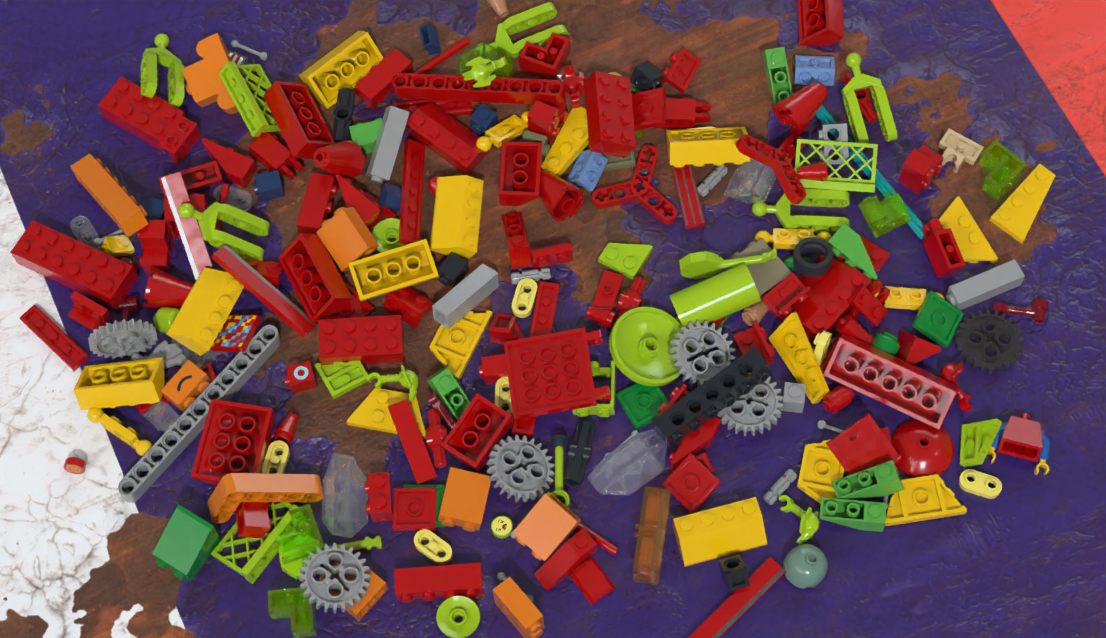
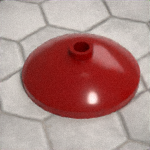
[891,419,954,478]

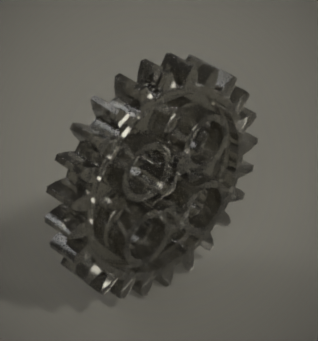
[954,309,1024,374]

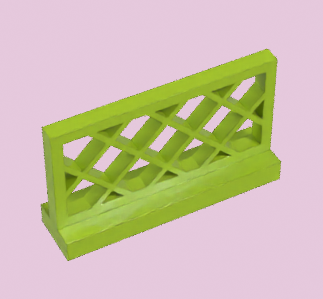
[218,61,280,137]
[795,139,878,193]
[211,502,306,584]

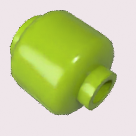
[153,307,179,334]

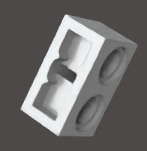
[818,123,849,166]

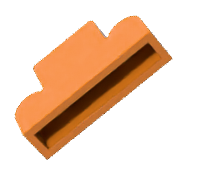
[182,33,239,114]

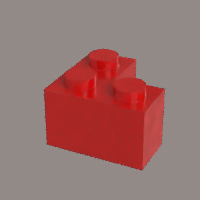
[519,32,571,80]
[527,100,569,144]
[898,145,944,194]
[137,220,173,274]

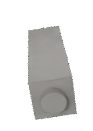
[366,106,410,183]
[946,259,1025,310]
[432,264,499,329]

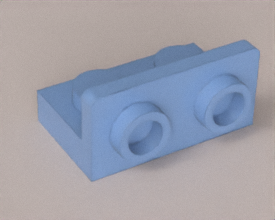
[794,55,835,86]
[566,150,608,192]

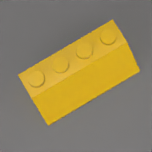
[299,30,384,109]
[666,127,750,167]
[430,175,484,261]
[348,239,439,301]
[166,267,244,356]
[73,357,165,410]
[672,497,767,567]

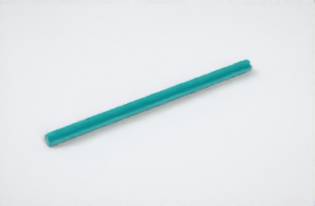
[815,105,925,240]

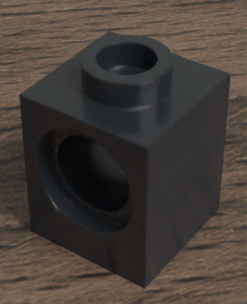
[630,61,664,92]
[437,252,469,288]
[719,554,750,592]

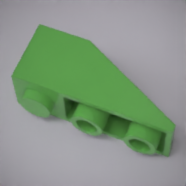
[761,47,793,105]
[349,118,408,155]
[828,223,878,282]
[426,368,470,422]
[832,460,904,500]
[820,497,886,532]

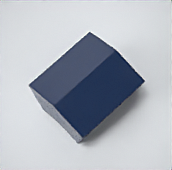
[419,23,441,55]
[379,183,402,212]

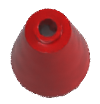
[773,82,828,135]
[313,140,365,180]
[539,170,584,222]
[143,267,193,308]

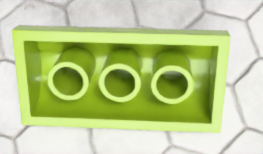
[669,263,761,328]

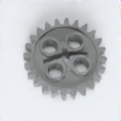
[88,319,158,359]
[669,321,736,387]
[715,373,783,436]
[486,435,555,502]
[299,543,371,614]

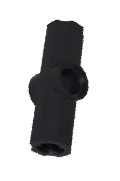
[332,87,356,143]
[564,421,596,486]

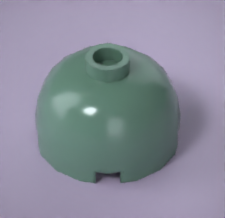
[783,544,828,589]

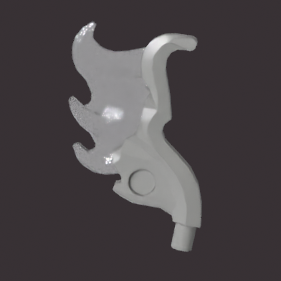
[131,339,228,369]

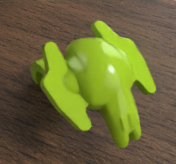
[462,56,508,88]
[367,365,418,402]
[779,495,820,544]

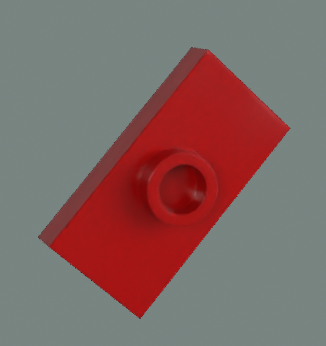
[592,270,623,309]

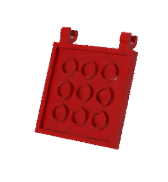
[504,328,612,420]

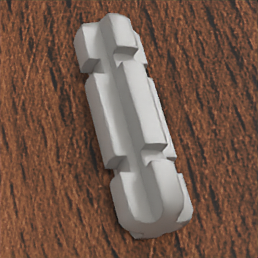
[697,165,728,197]
[511,267,551,285]
[763,469,797,505]

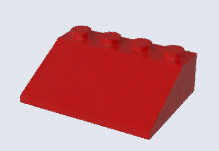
[778,254,872,345]
[191,399,276,486]

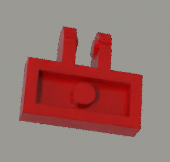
[848,279,890,326]

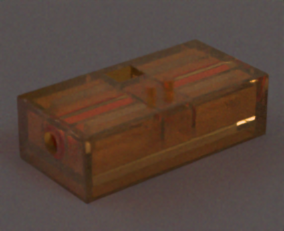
[633,486,671,585]

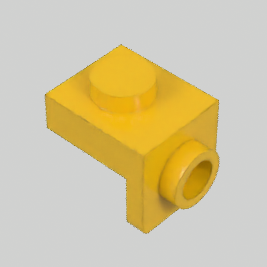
[100,235,135,257]

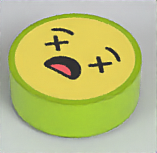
[491,516,513,539]

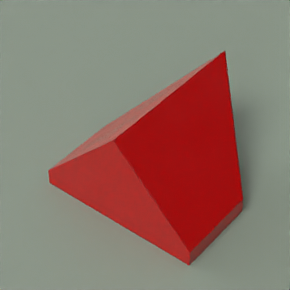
[489,313,526,344]
[896,329,942,365]

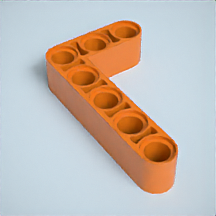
[207,473,324,524]

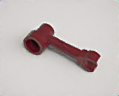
[118,295,140,321]
[992,299,1048,323]
[427,392,456,435]

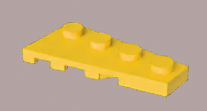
[541,107,589,177]
[990,164,1056,244]
[768,312,830,404]

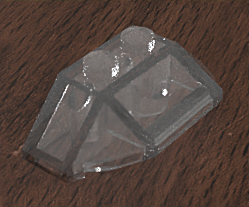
[724,150,776,204]
[587,429,667,495]
[322,453,368,538]

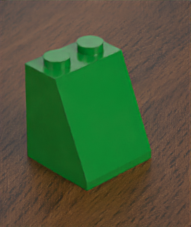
[152,505,221,582]

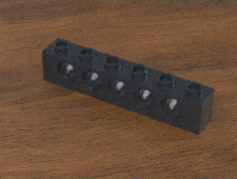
[652,347,771,447]

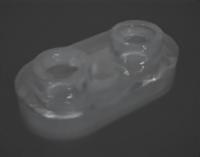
[213,185,253,211]
[70,216,100,249]

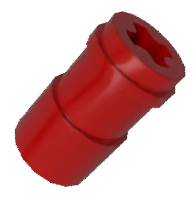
[836,314,874,345]

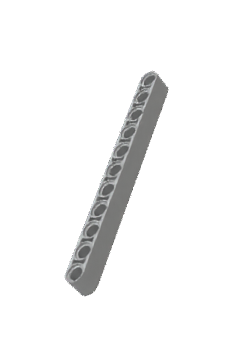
[118,325,281,503]

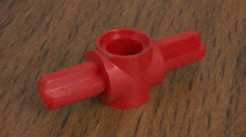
[842,73,878,123]
[615,277,646,323]
[425,408,448,468]

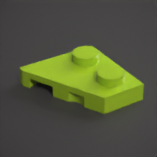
[598,243,653,280]
[314,360,368,400]
[960,419,1002,467]

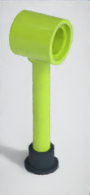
[551,435,570,509]

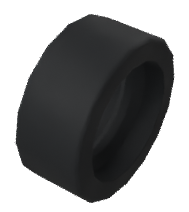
[793,237,833,277]

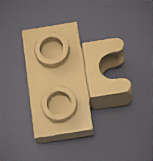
[938,129,984,173]

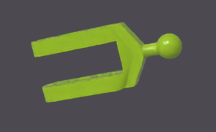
[475,2,569,58]
[141,33,185,108]
[841,53,898,149]
[752,189,850,234]
[178,202,270,261]

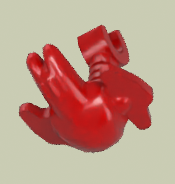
[557,65,586,109]
[939,361,973,412]

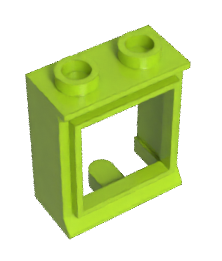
[572,361,617,417]

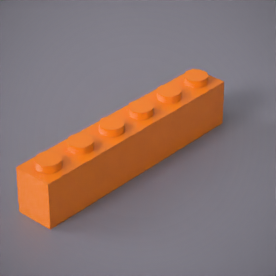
[70,154,148,237]

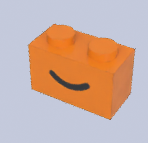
[161,360,211,412]

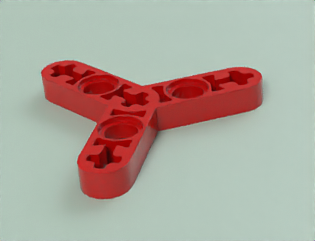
[736,133,806,204]
[592,145,677,224]

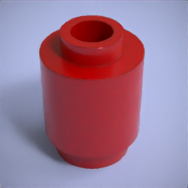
[822,385,854,414]

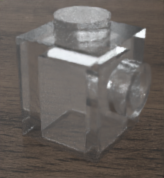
[143,401,180,432]

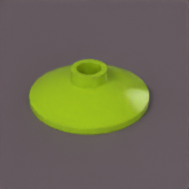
[372,218,405,253]
[436,596,480,638]

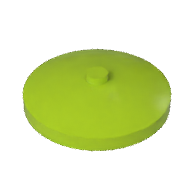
[609,307,690,386]

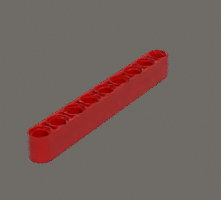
[391,73,565,106]

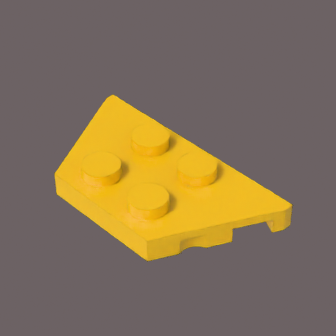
[939,196,998,263]
[429,311,493,381]
[347,388,426,439]
[797,439,844,504]
[885,474,967,526]

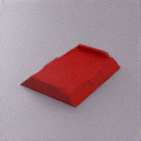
[569,558,616,605]

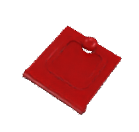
[826,413,902,475]

